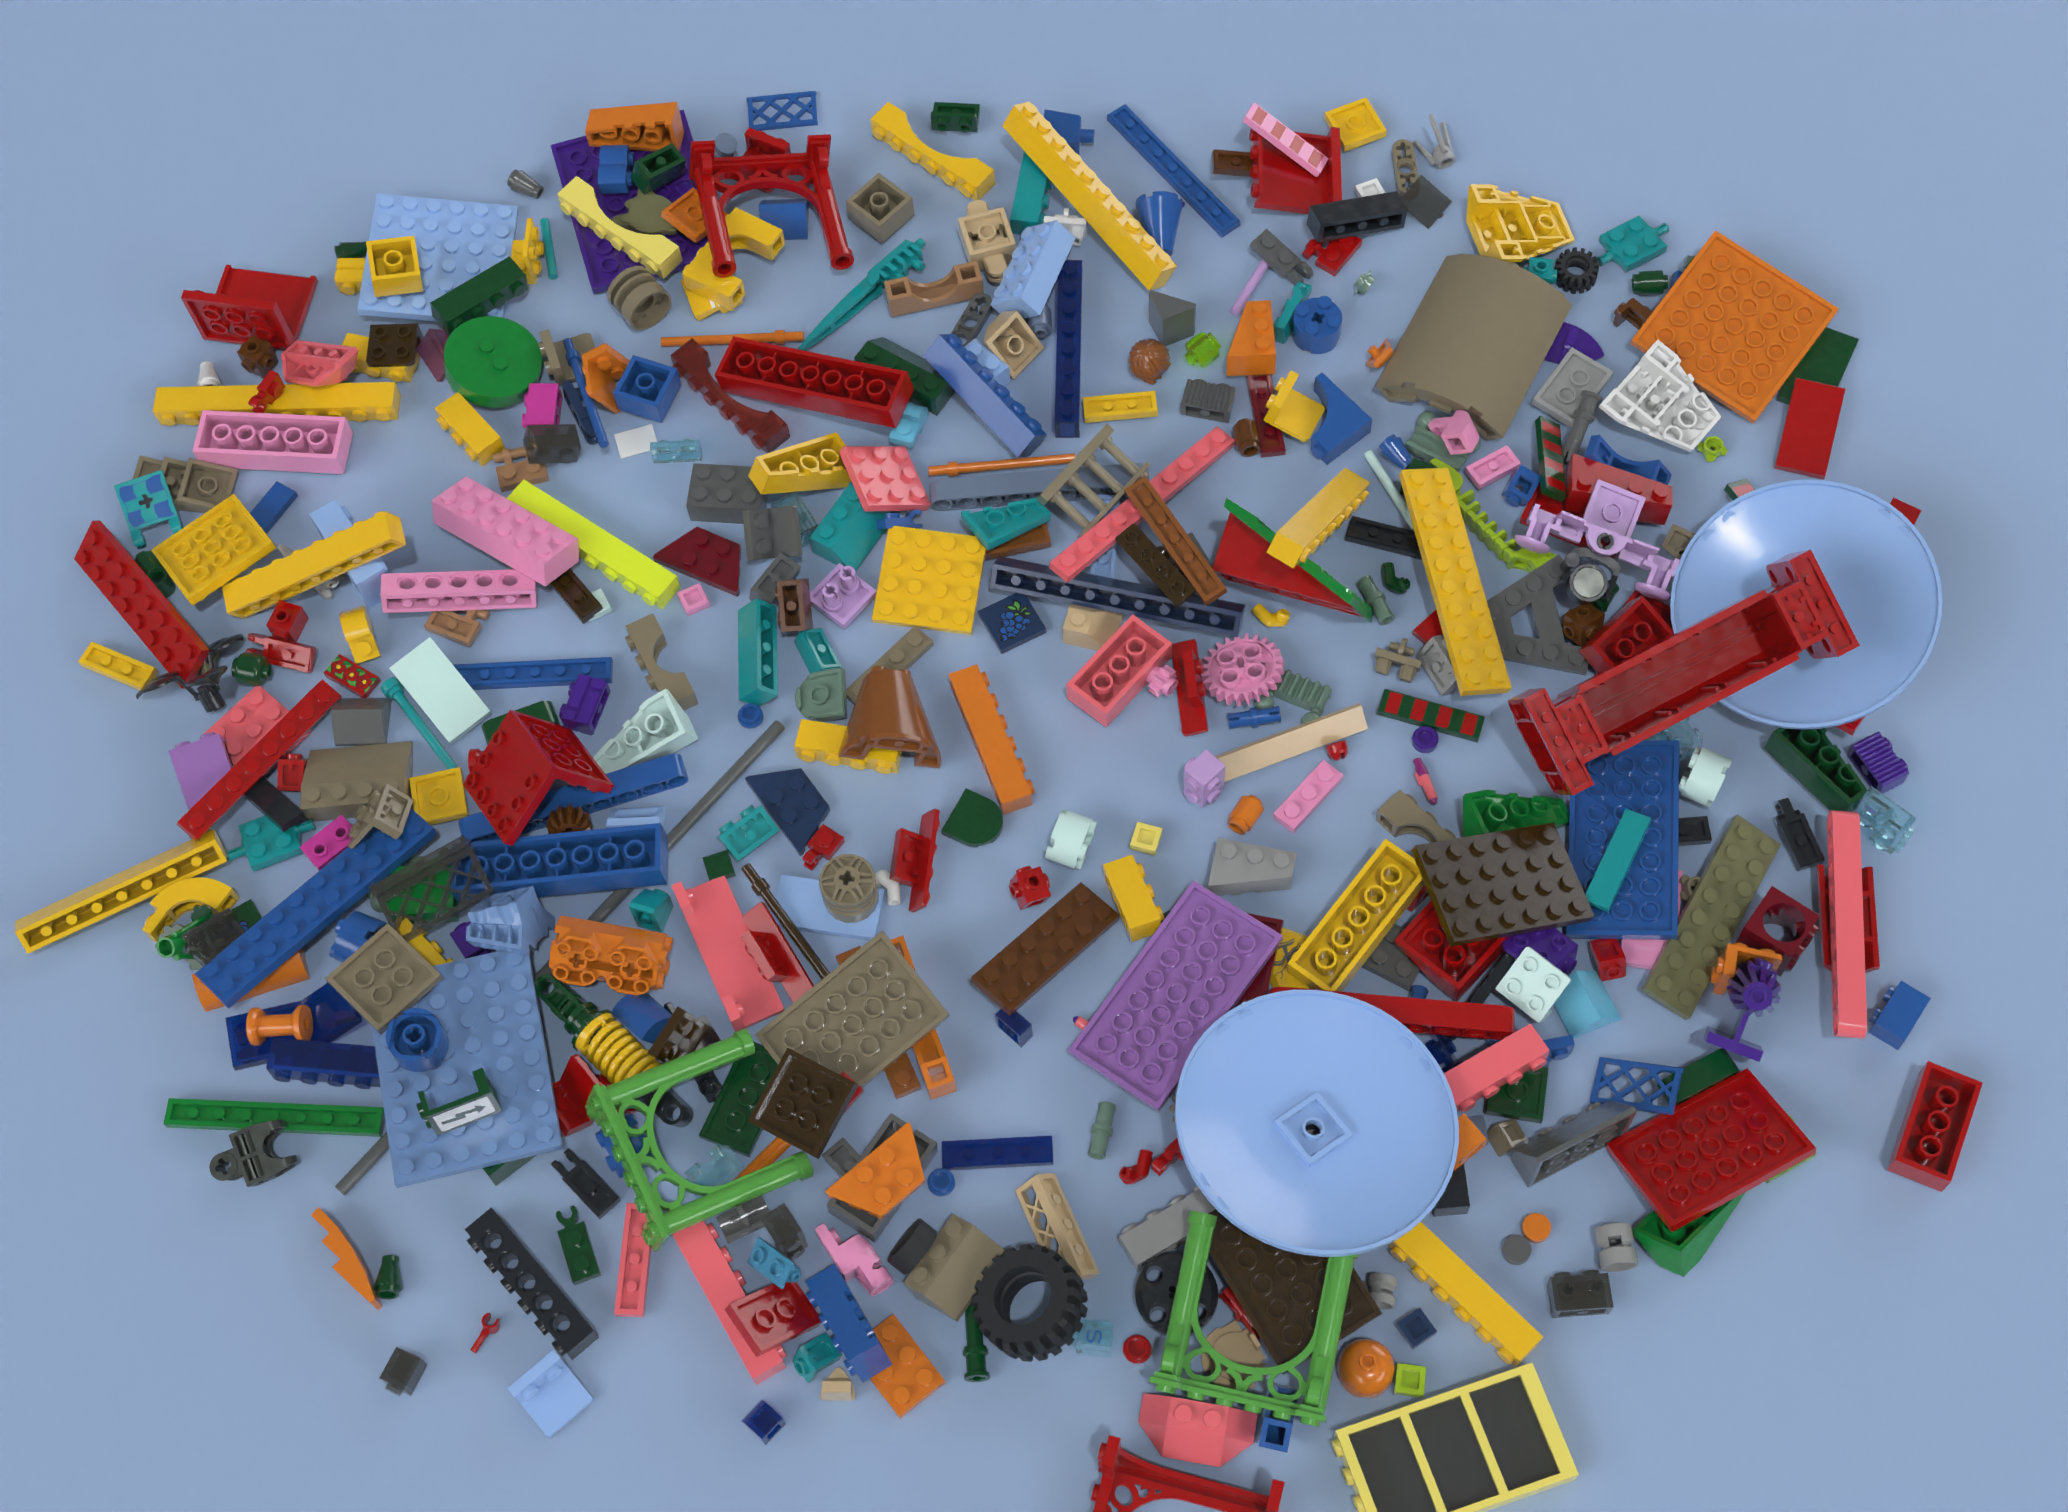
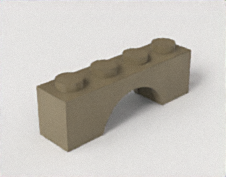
[625,613,698,710]
[1376,790,1456,843]

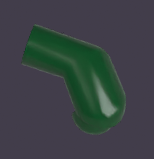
[1381,562,1411,594]

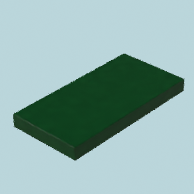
[1777,327,1859,405]
[699,1042,778,1158]

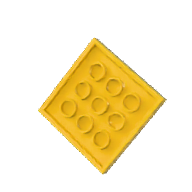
[151,494,276,606]
[872,526,987,635]

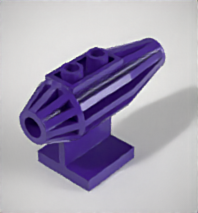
[1704,957,1781,1062]

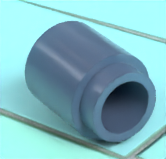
[1028,304,1052,339]

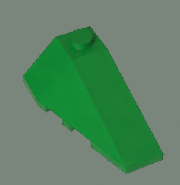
[1463,790,1570,837]
[1633,1192,1746,1277]

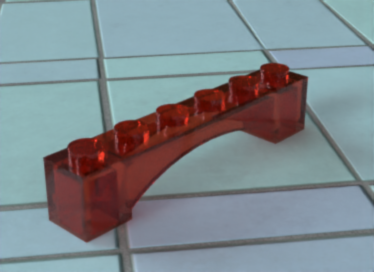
[670,338,790,453]

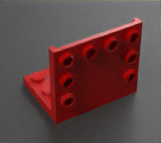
[181,265,318,350]
[463,710,614,846]

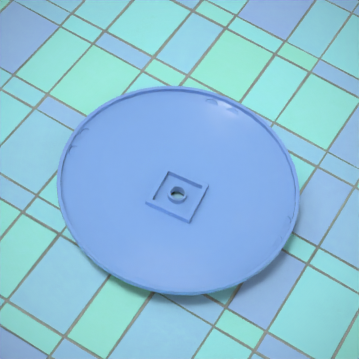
[1670,480,1943,730]
[1175,990,1459,1257]

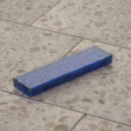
[942,1136,1054,1171]

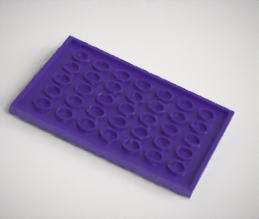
[550,110,708,294]

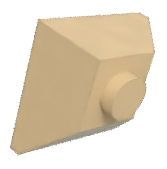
[984,310,1045,379]
[1062,604,1124,651]

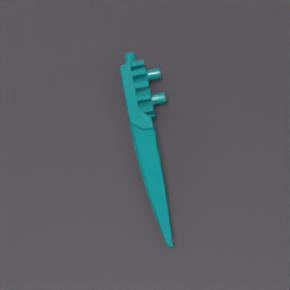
[798,238,926,351]

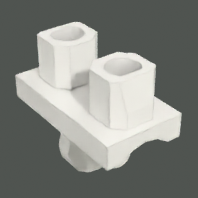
[1044,208,1087,246]

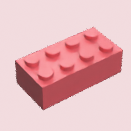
[1066,614,1172,727]

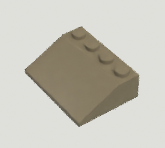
[300,741,413,822]

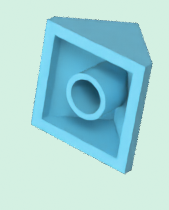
[1553,971,1621,1039]

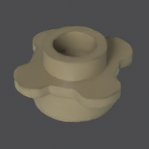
[1680,875,1700,901]

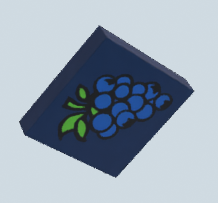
[978,593,1046,654]

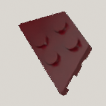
[653,527,741,597]

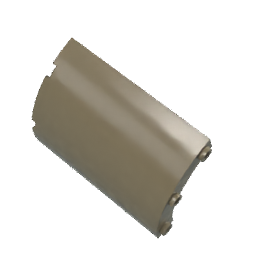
[1376,254,1572,441]

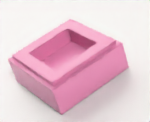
[677,583,711,616]

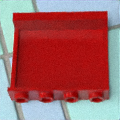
[1249,127,1342,214]

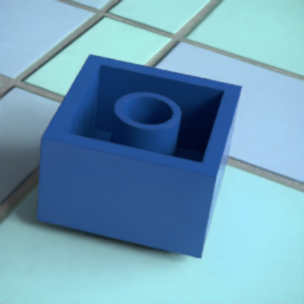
[613,355,681,423]

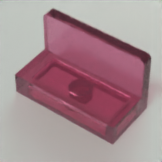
[417,329,449,382]

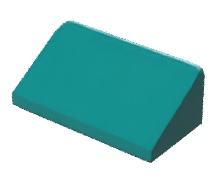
[794,628,842,674]

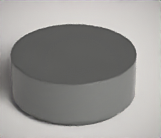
[1502,1235,1532,1265]

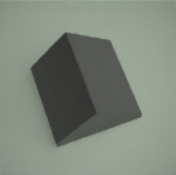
[1149,290,1196,346]
[331,698,392,746]

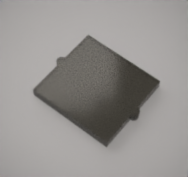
[1401,175,1452,229]

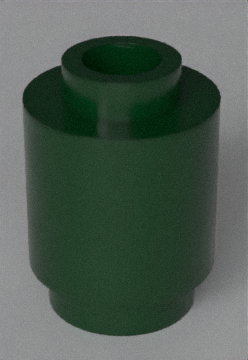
[1632,270,1668,296]

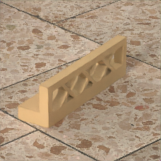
[1015,1173,1100,1280]

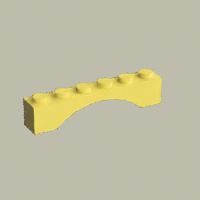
[557,176,683,279]

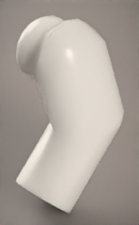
[875,869,901,906]

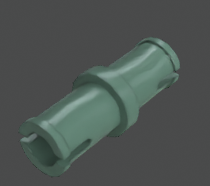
[1357,575,1395,625]
[1088,1101,1116,1160]

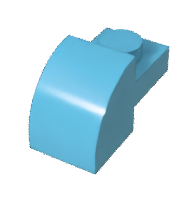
[889,403,929,448]

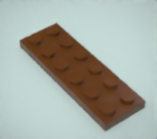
[971,882,1120,1016]

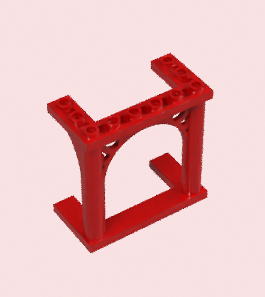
[1091,1435,1285,1512]

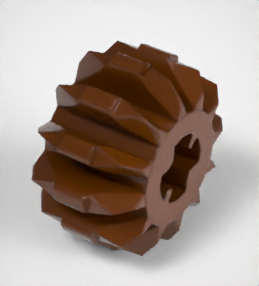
[546,803,592,834]

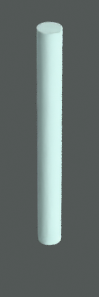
[1364,450,1414,531]

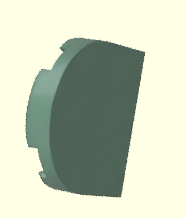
[795,668,847,722]

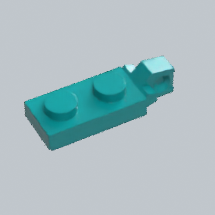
[1273,281,1312,344]

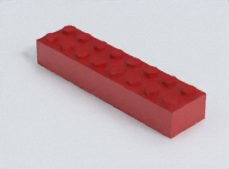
[714,336,914,428]

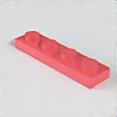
[614,1203,652,1317]

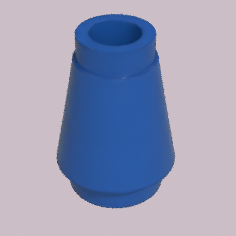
[1379,434,1412,470]

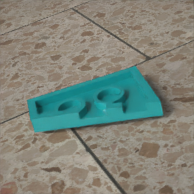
[961,497,1051,551]

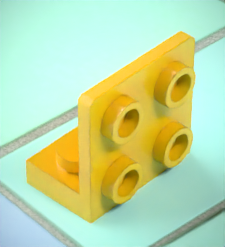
[511,218,544,284]

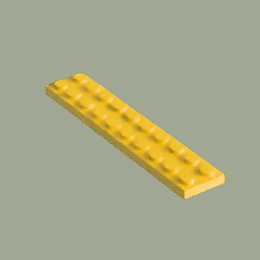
[1399,468,1512,696]

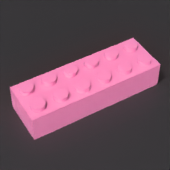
[192,410,353,474]
[431,476,579,587]

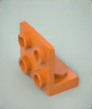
[582,343,630,414]

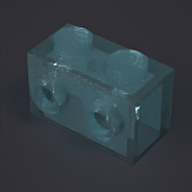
[684,1144,745,1199]

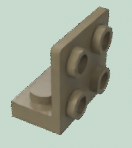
[348,783,414,849]

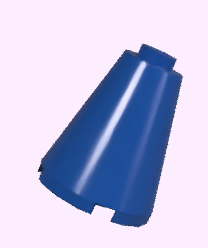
[1135,191,1183,256]

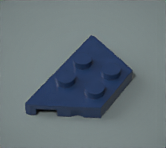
[745,768,830,856]

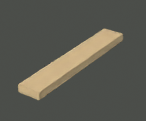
[1215,703,1368,782]

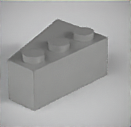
[1208,838,1297,896]

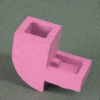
[1428,410,1480,455]

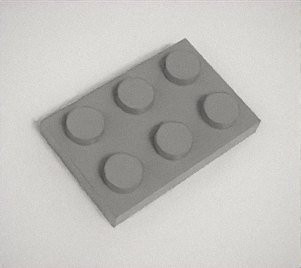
[1531,347,1614,428]

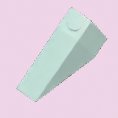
[593,689,698,774]

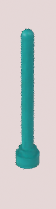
[380,677,458,770]

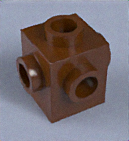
[237,335,278,379]
[1562,604,1605,646]

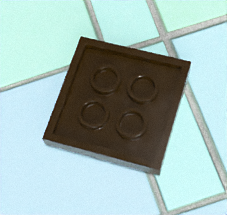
[748,1048,859,1159]

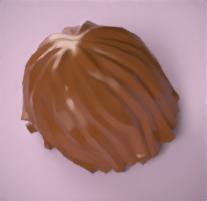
[1128,338,1171,385]

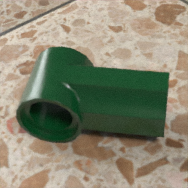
[134,550,176,598]

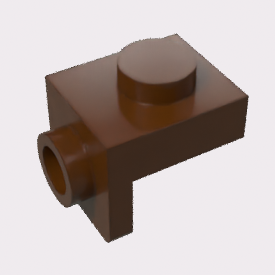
[1613,298,1652,330]

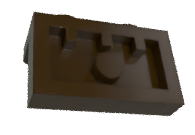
[647,1006,709,1063]

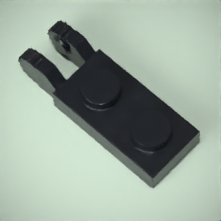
[551,1148,621,1220]

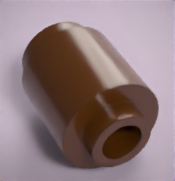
[1233,418,1261,457]

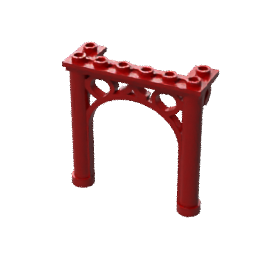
[689,134,854,278]

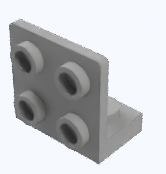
[1416,635,1457,696]

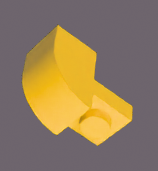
[339,605,381,664]

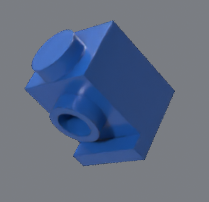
[1501,465,1540,507]

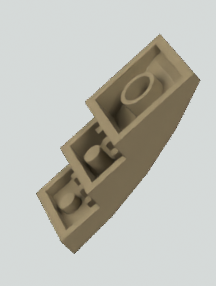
[133,455,238,513]

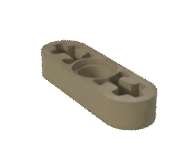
[1392,139,1419,201]

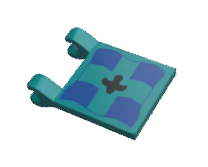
[114,470,184,548]

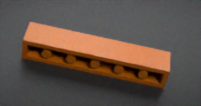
[948,664,1035,815]

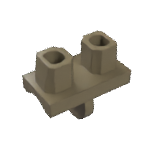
[1375,638,1422,683]

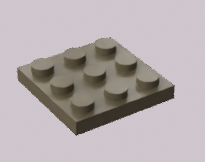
[325,923,443,1035]

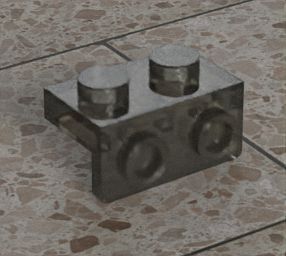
[184,908,246,967]

